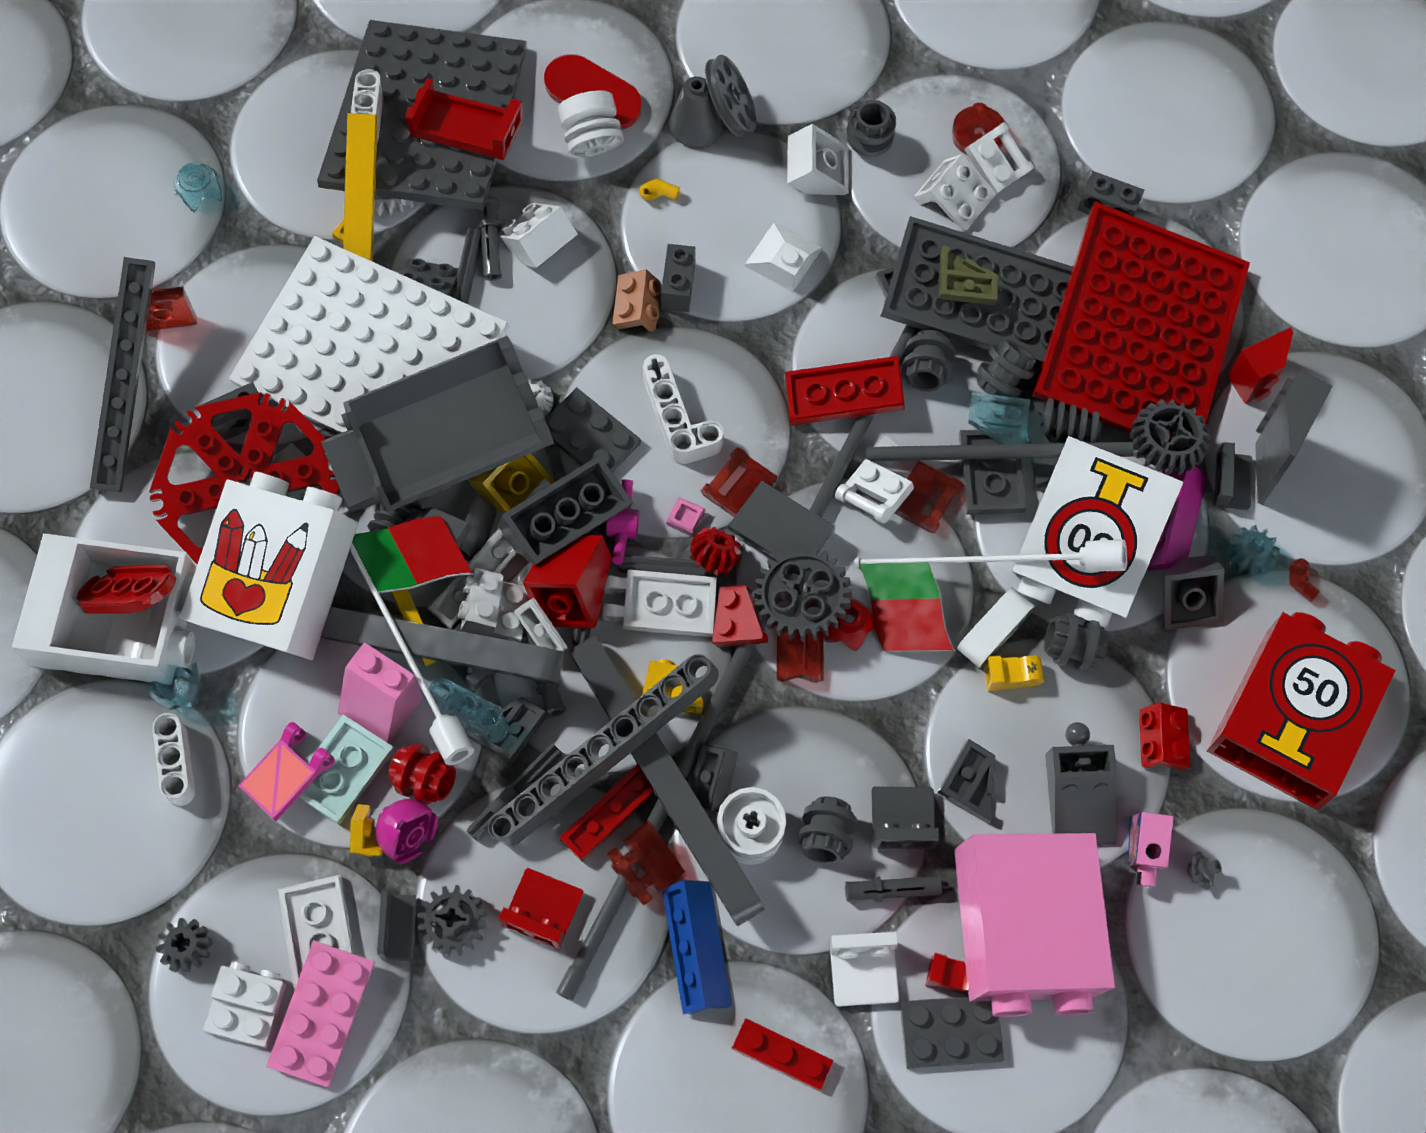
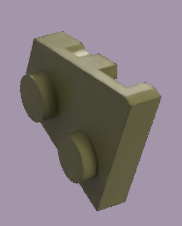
[939,245,998,305]

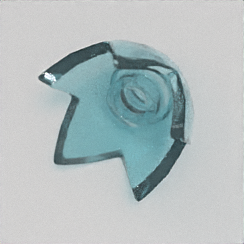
[174,162,222,212]
[148,662,202,713]

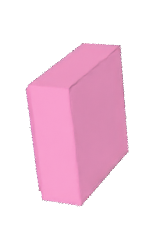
[666,497,705,537]

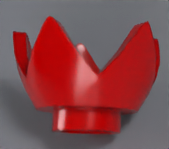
[823,598,875,651]

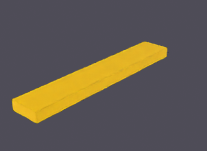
[343,113,378,262]

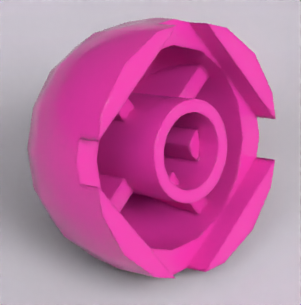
[375,799,438,864]

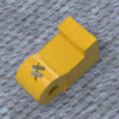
[984,656,1044,692]

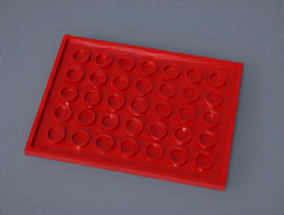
[1032,201,1250,442]

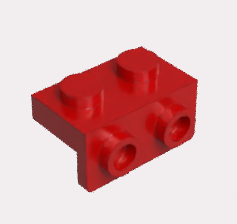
[1139,702,1190,770]

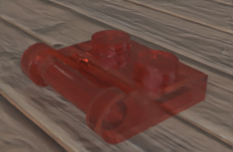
[700,447,777,517]
[895,460,964,533]

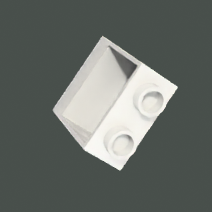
[12,533,196,685]

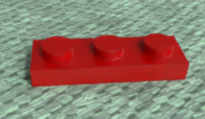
[732,1018,834,1092]

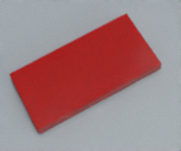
[785,356,905,426]

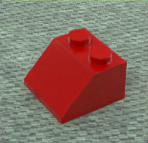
[1227,327,1293,404]

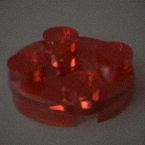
[952,102,1006,155]

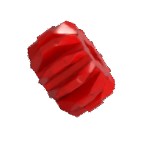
[690,527,741,576]

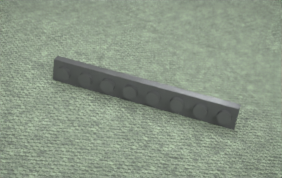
[90,257,156,493]

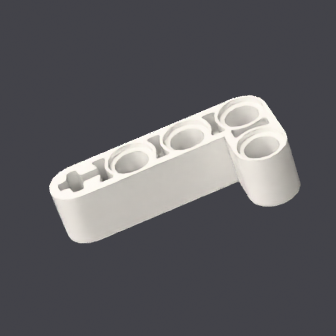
[643,354,724,464]

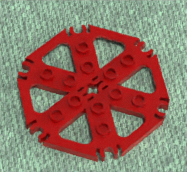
[149,392,340,565]

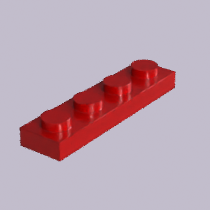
[559,764,654,862]

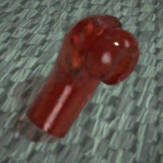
[1289,558,1320,602]

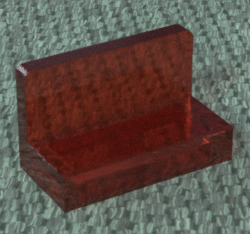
[777,631,824,683]

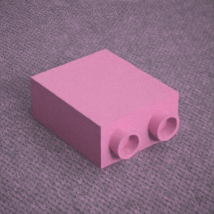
[954,833,1115,1017]

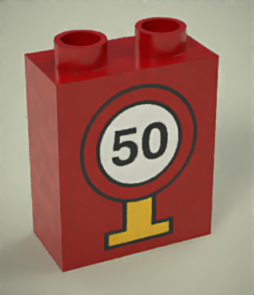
[1206,612,1396,811]

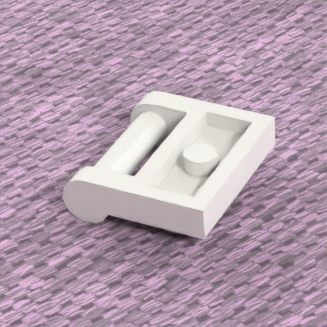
[964,122,1035,194]
[835,459,914,523]

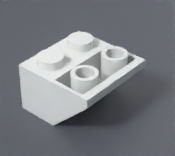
[498,203,578,268]

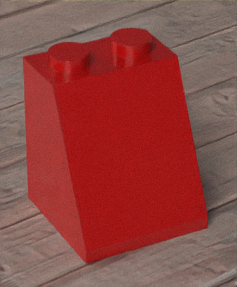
[523,535,611,629]

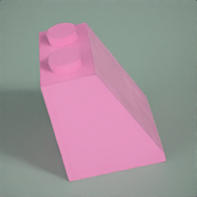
[338,642,424,744]

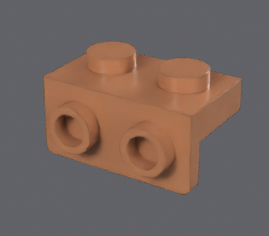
[612,269,662,332]

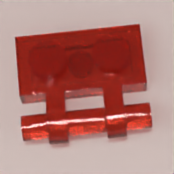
[606,822,685,905]

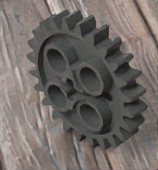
[753,546,852,642]

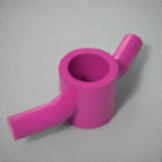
[606,479,639,565]

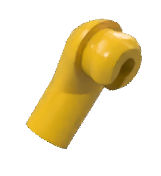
[639,178,681,201]

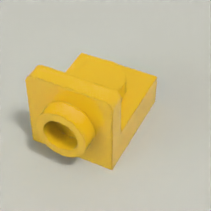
[350,804,383,857]

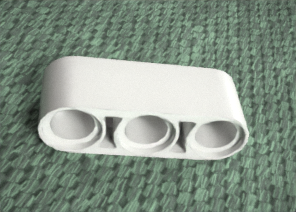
[351,69,383,142]
[957,587,1035,668]
[152,713,195,806]

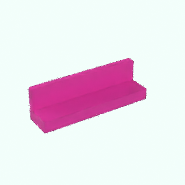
[1146,466,1207,571]

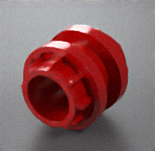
[388,743,456,805]

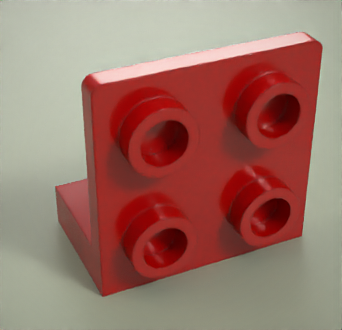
[498,868,584,950]

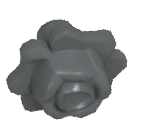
[1187,851,1222,890]

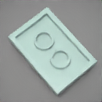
[298,714,394,826]

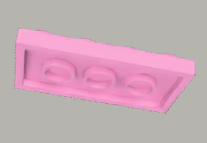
[266,940,376,1088]

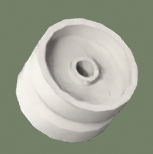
[716,787,786,865]

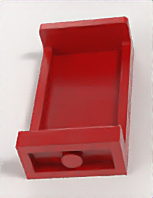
[405,79,523,160]

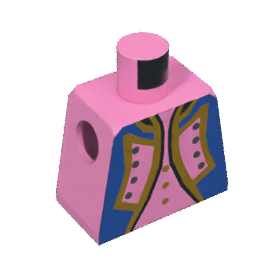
[1128,812,1173,887]

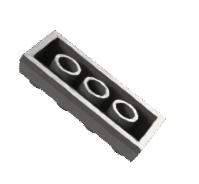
[497,455,633,565]

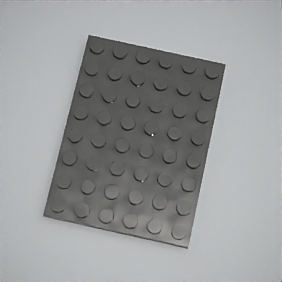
[317,20,527,210]

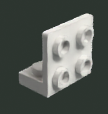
[914,154,996,231]
[829,932,899,1007]

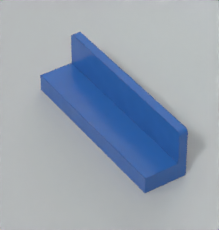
[662,880,732,1014]

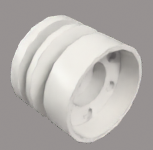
[557,90,624,158]

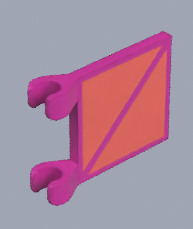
[238,722,335,821]

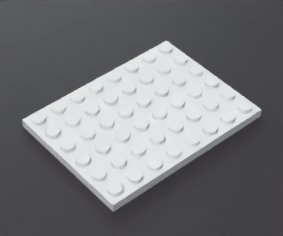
[229,236,510,434]

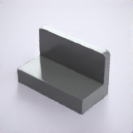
[1214,442,1252,510]
[377,890,418,961]

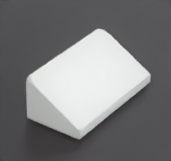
[514,597,568,651]

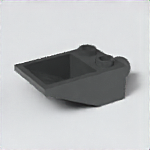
[1045,722,1117,844]

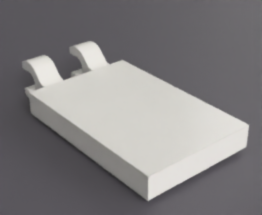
[602,570,717,637]

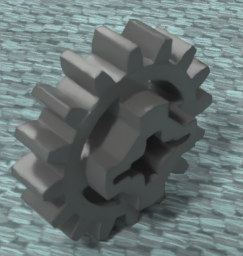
[417,885,487,956]

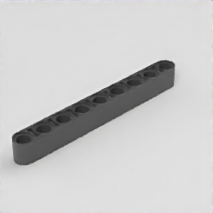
[320,607,565,684]
[488,654,719,846]

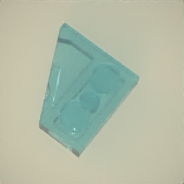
[968,392,1030,444]

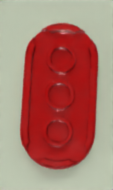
[544,54,642,129]
[76,565,176,614]

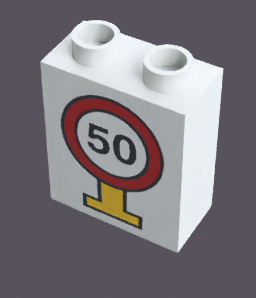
[1012,436,1183,628]

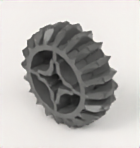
[1130,399,1211,475]

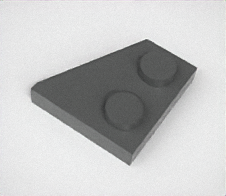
[937,739,995,824]

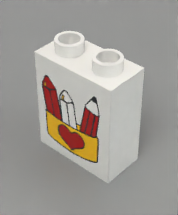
[179,472,359,661]

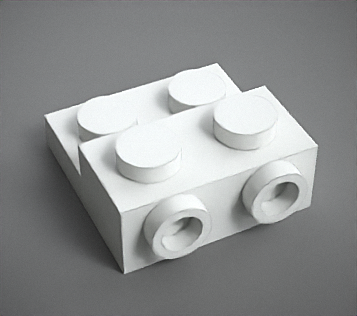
[458,568,528,642]
[203,962,287,1049]

